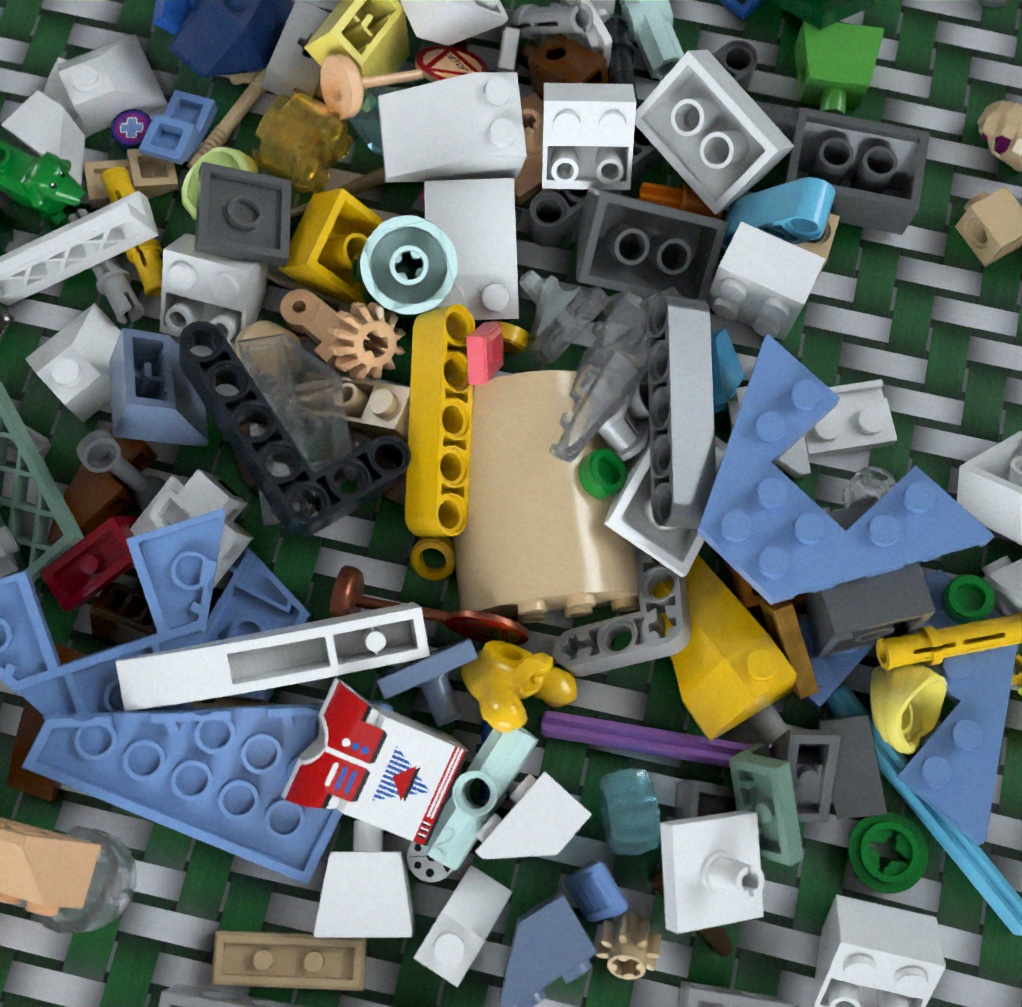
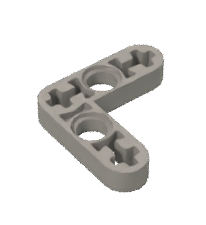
[553,547,692,677]

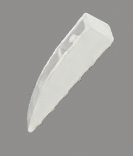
[115,602,430,711]

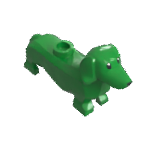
[0,140,87,229]

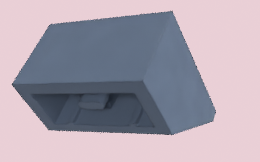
[109,328,209,447]
[500,890,597,1007]

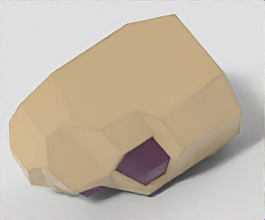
[977,100,1022,173]

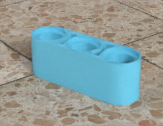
[721,177,836,251]

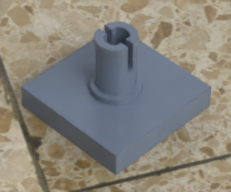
[377,637,478,727]

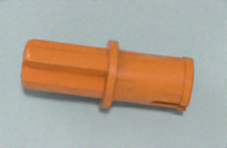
[637,182,723,219]

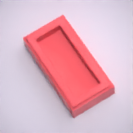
[467,322,504,385]

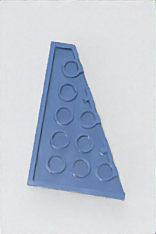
[22,700,394,885]

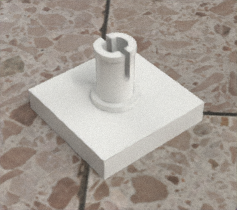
[660,810,765,934]

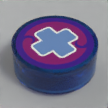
[111,109,152,153]

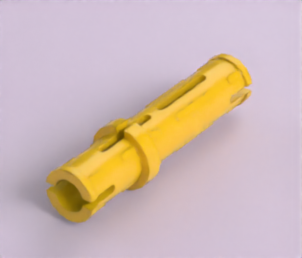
[100,166,163,297]
[876,612,1022,670]

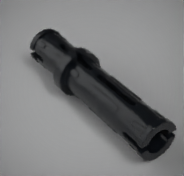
[604,18,640,110]

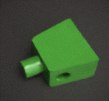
[794,20,884,116]

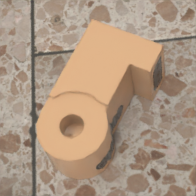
[280,289,340,375]

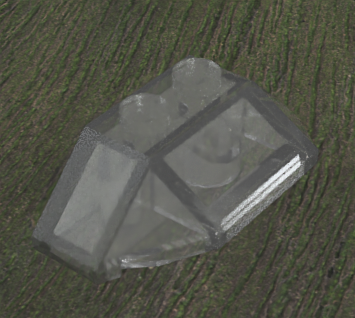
[237,333,353,526]

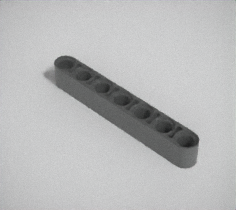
[528,40,758,247]

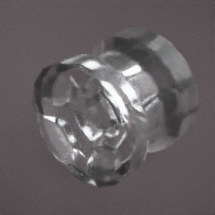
[841,466,896,508]

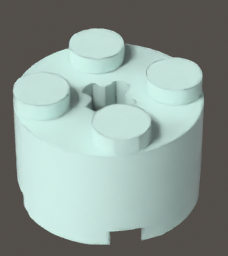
[360,215,458,315]

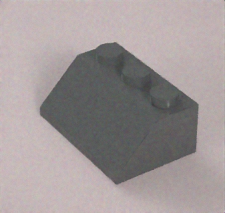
[779,107,930,235]
[576,187,728,301]

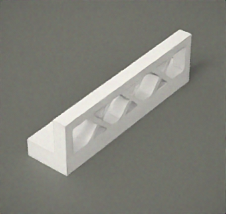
[0,190,159,306]

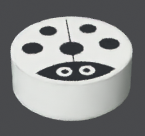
[407,841,453,882]

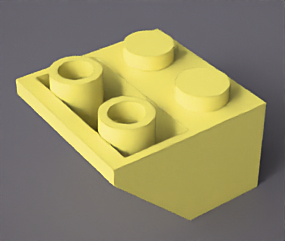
[304,0,410,113]

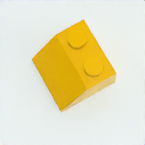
[278,188,385,306]

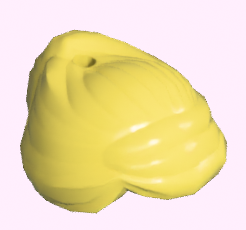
[870,663,947,755]

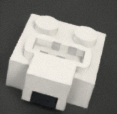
[130,469,253,588]

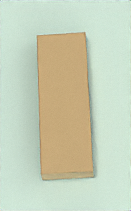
[210,930,368,991]

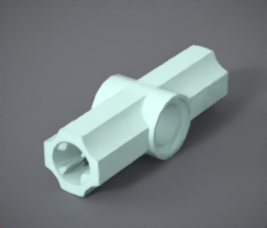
[619,0,684,82]
[420,727,539,871]

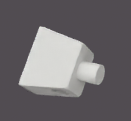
[314,821,416,938]

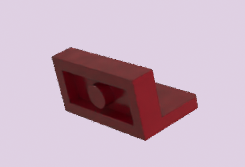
[39,516,138,612]

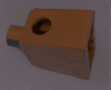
[519,34,608,101]

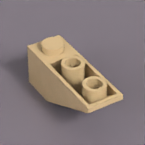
[291,371,410,445]

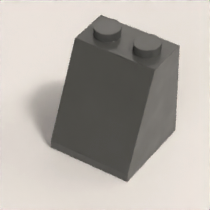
[803,496,936,658]

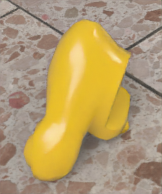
[460,640,577,733]

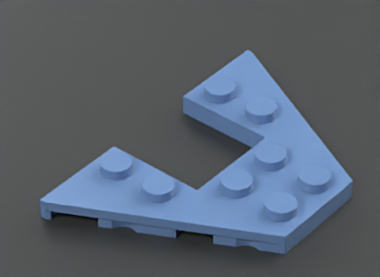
[697,334,995,605]
[0,508,226,720]
[798,569,1018,846]

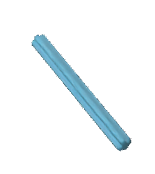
[825,685,1022,936]

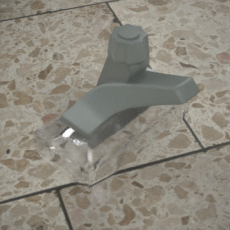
[519,269,611,366]

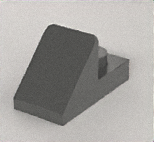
[771,729,841,822]

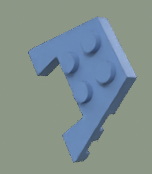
[204,546,315,703]

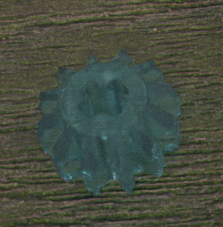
[599,768,661,856]

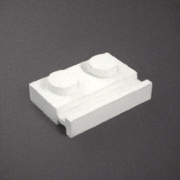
[804,379,898,459]

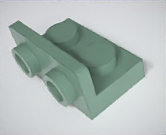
[729,743,804,866]

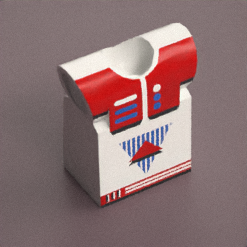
[281,677,469,847]

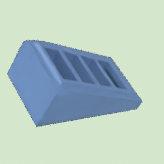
[564,860,629,922]

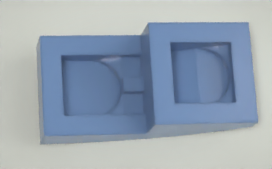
[139,90,218,165]

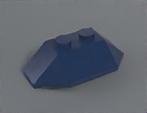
[168,0,294,78]

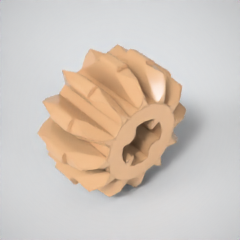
[326,302,406,380]

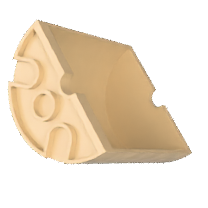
[452,370,640,624]

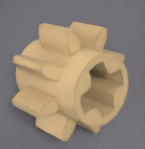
[596,912,661,980]

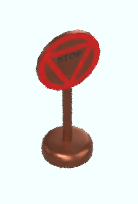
[329,565,530,645]

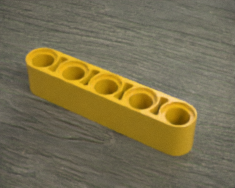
[405,304,475,537]

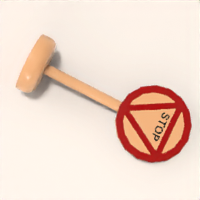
[320,46,489,120]

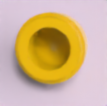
[410,536,456,581]

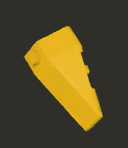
[653,554,797,742]

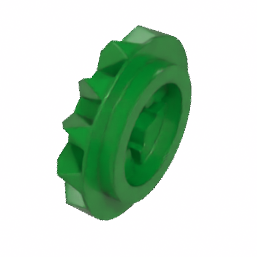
[846,811,928,893]

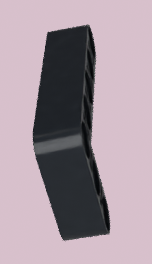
[179,321,411,537]

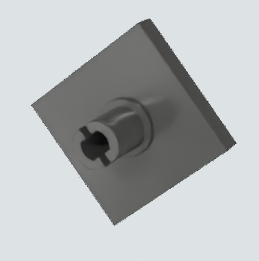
[194,162,292,267]

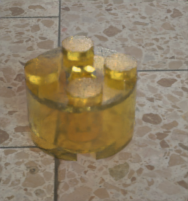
[252,88,353,194]

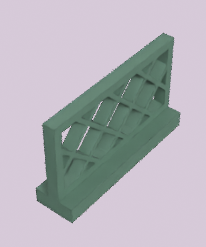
[0,382,84,590]

